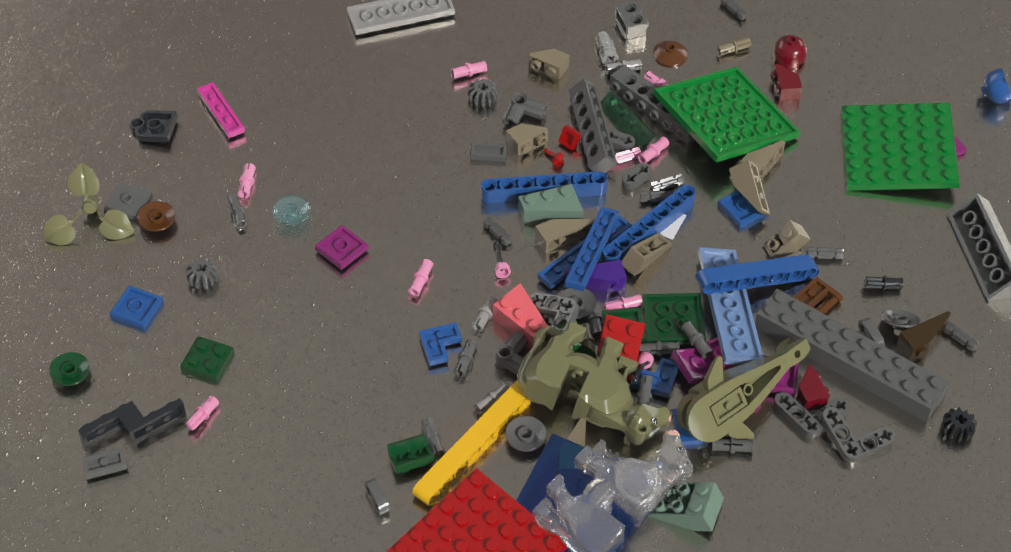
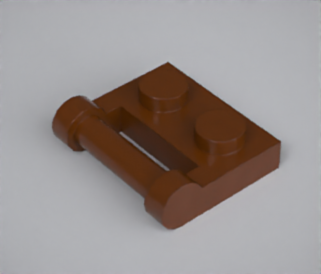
[793,277,843,314]

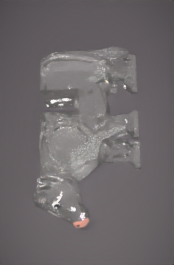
[532,430,693,552]

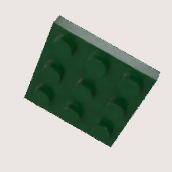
[642,293,706,345]

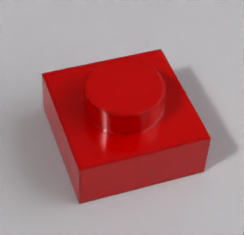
[558,125,582,150]

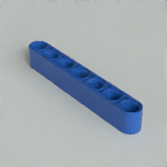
[481,171,608,204]
[602,185,696,263]
[695,254,820,294]

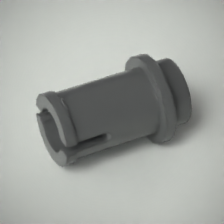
[587,313,603,339]

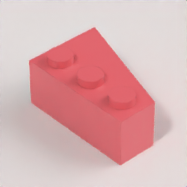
[493,283,547,349]

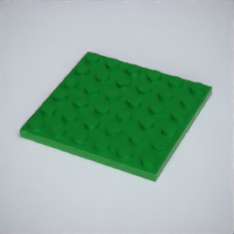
[653,66,801,162]
[841,103,960,191]

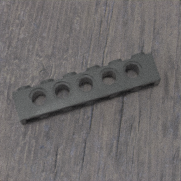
[610,65,694,144]
[568,78,618,173]

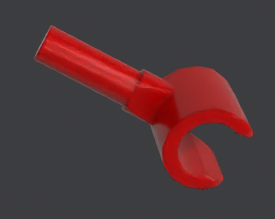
[544,148,564,167]

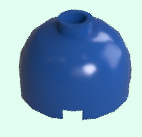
[981,68,1011,104]

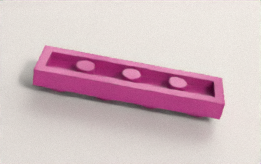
[197,82,245,138]

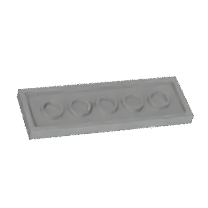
[347,0,455,35]

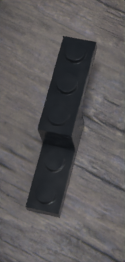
[77,398,186,446]

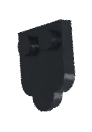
[130,110,178,142]

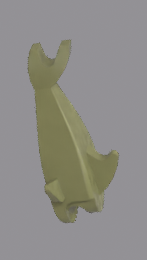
[677,337,811,442]

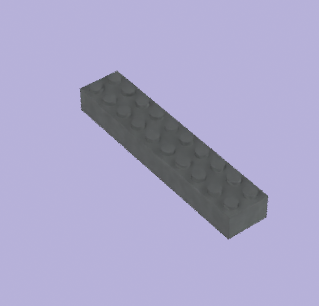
[755,289,950,423]

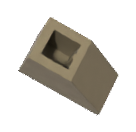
[529,49,570,80]
[506,123,548,156]
[763,220,811,259]

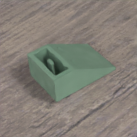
[647,481,724,532]

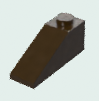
[897,311,951,361]

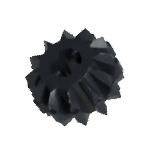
[941,407,977,442]

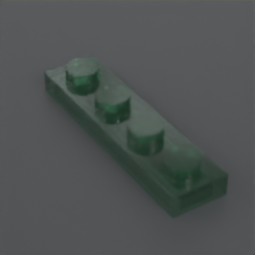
[600,89,656,149]

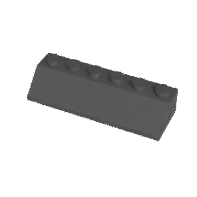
[947,193,1011,301]

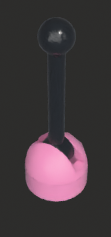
[493,240,511,278]
[631,352,654,384]

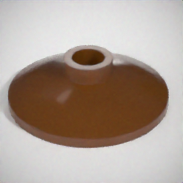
[653,41,688,67]
[137,201,175,231]

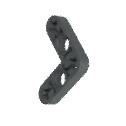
[529,292,580,332]
[773,392,850,439]
[821,407,895,462]

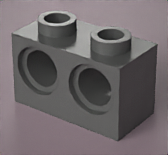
[615,0,649,40]

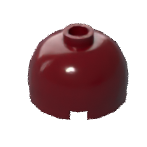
[772,35,807,69]

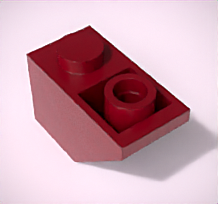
[771,64,802,102]
[796,364,830,412]

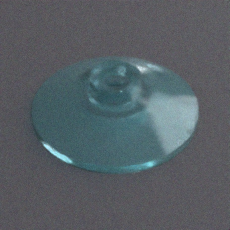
[273,195,311,225]

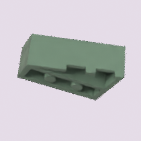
[518,184,584,225]

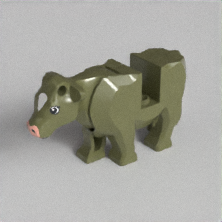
[517,321,672,445]

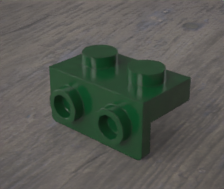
[387,434,435,474]

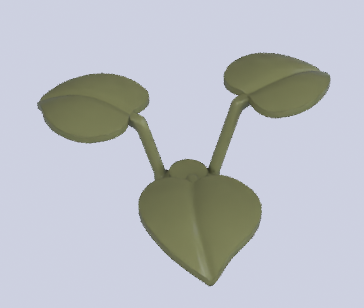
[43,162,135,245]

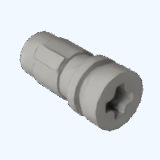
[595,31,619,65]

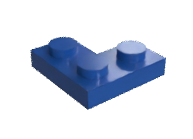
[419,322,462,366]
[631,358,679,398]

